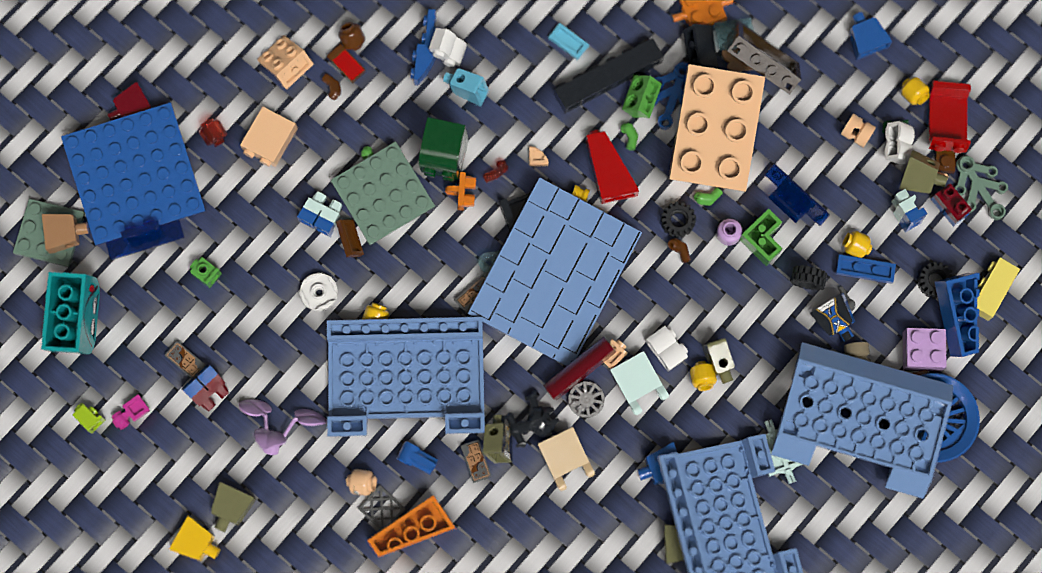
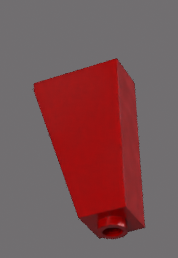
[586,130,639,204]

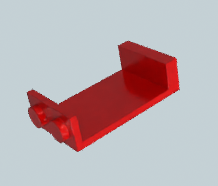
[929,81,971,153]

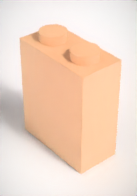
[240,106,297,167]

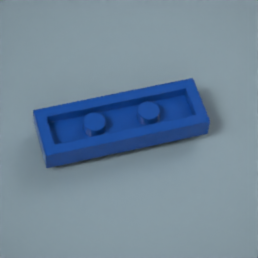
[836,254,896,284]

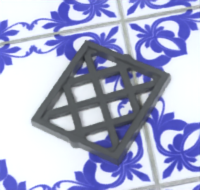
[358,485,406,530]

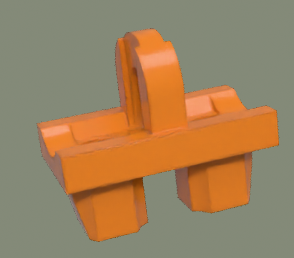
[445,172,476,210]

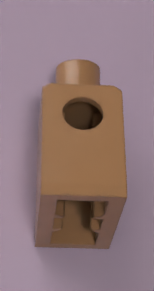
[42,214,89,254]

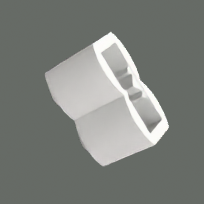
[429,28,467,67]
[885,121,914,165]
[645,326,688,372]

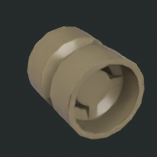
[843,342,871,362]

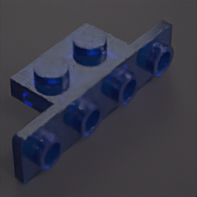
[765,164,830,226]
[106,220,184,260]

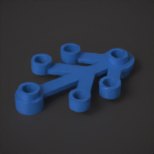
[654,62,688,130]

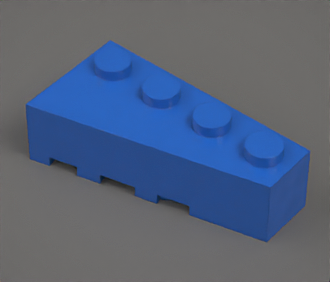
[935,272,980,357]

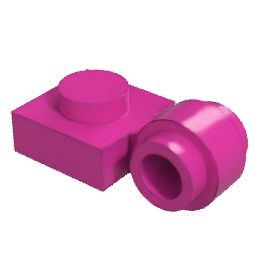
[111,395,150,430]

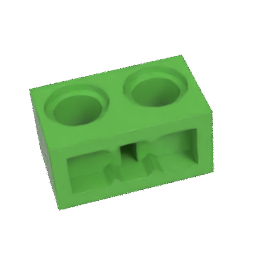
[622,76,662,118]

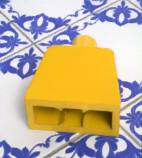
[169,516,220,561]

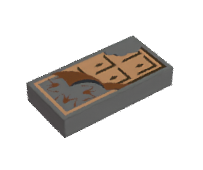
[455,275,486,315]
[164,341,206,379]
[461,440,492,483]

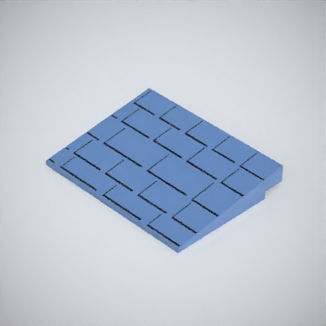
[468,177,642,366]

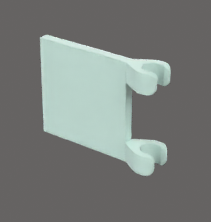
[610,351,669,415]

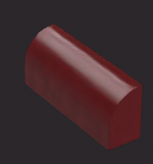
[543,336,616,401]

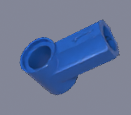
[396,441,438,475]

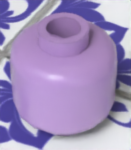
[716,219,742,246]

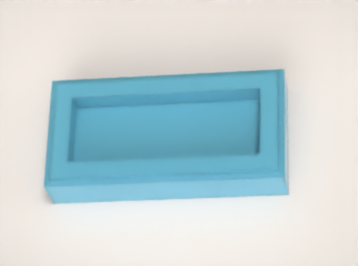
[548,23,589,61]

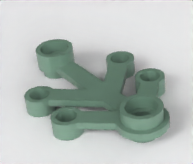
[955,156,1008,220]

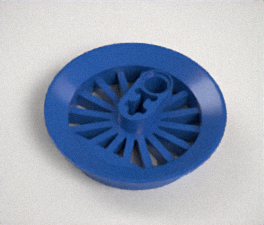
[917,373,980,463]

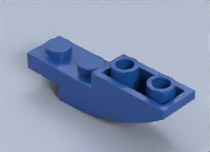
[411,9,437,86]

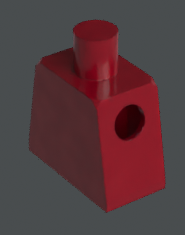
[107,82,151,121]

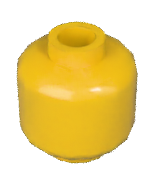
[901,77,929,105]
[842,231,872,258]
[362,302,389,320]
[690,361,717,391]

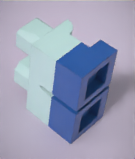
[892,189,928,233]
[297,191,342,238]

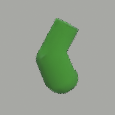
[620,123,638,151]

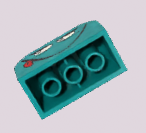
[41,272,100,354]

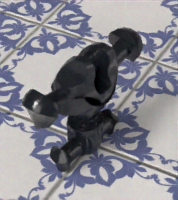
[503,390,559,448]

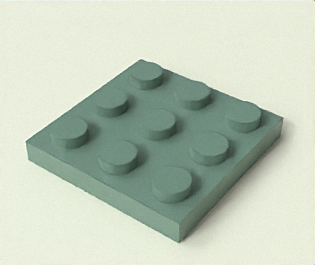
[13,199,85,268]

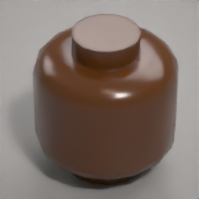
[338,22,366,51]

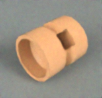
[841,114,876,148]

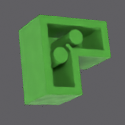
[739,209,783,266]

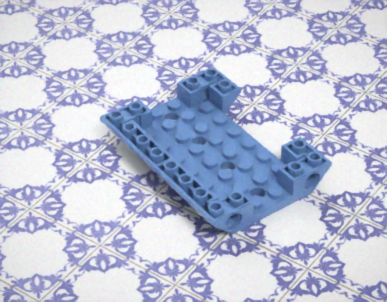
[771,343,953,499]

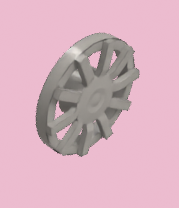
[568,382,605,418]

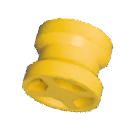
[572,185,590,202]

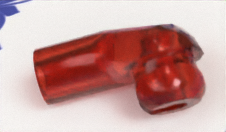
[483,160,508,183]

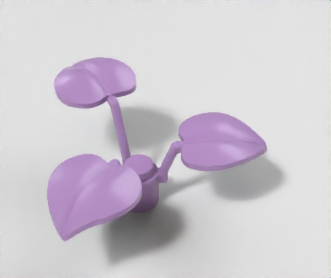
[238,399,327,455]

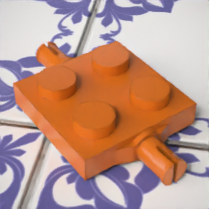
[672,0,734,26]

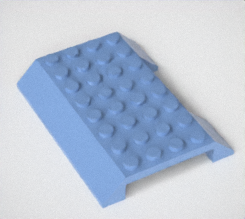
[327,317,485,437]
[658,434,803,573]

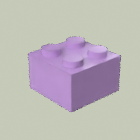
[903,328,946,371]

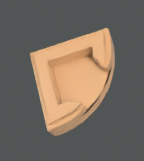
[529,146,548,166]

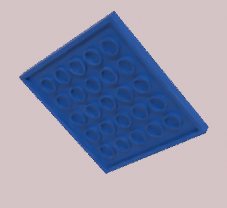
[61,102,206,246]

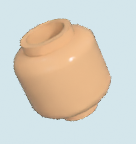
[346,469,377,496]

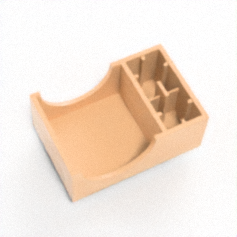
[668,64,765,192]

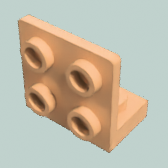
[257,36,313,89]

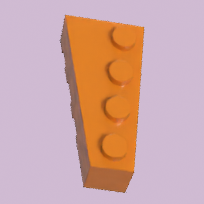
[367,495,455,557]

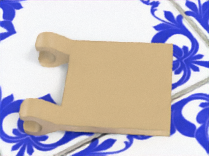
[538,427,595,491]

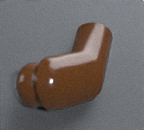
[322,73,341,100]
[668,238,691,263]

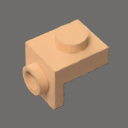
[604,339,628,369]

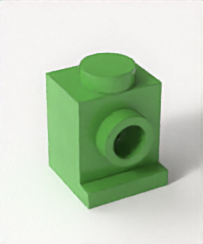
[190,257,222,288]

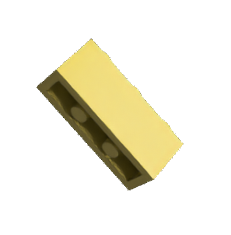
[977,258,1020,321]

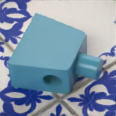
[443,69,489,107]

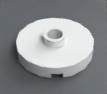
[299,273,338,311]

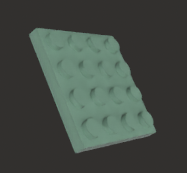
[330,142,435,245]

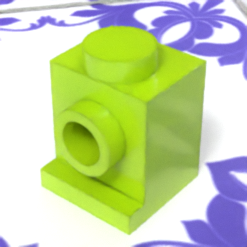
[72,403,106,434]

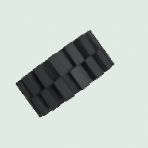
[661,202,696,238]
[917,262,954,299]
[790,265,827,290]

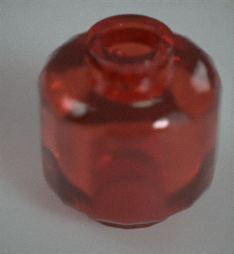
[199,118,227,147]

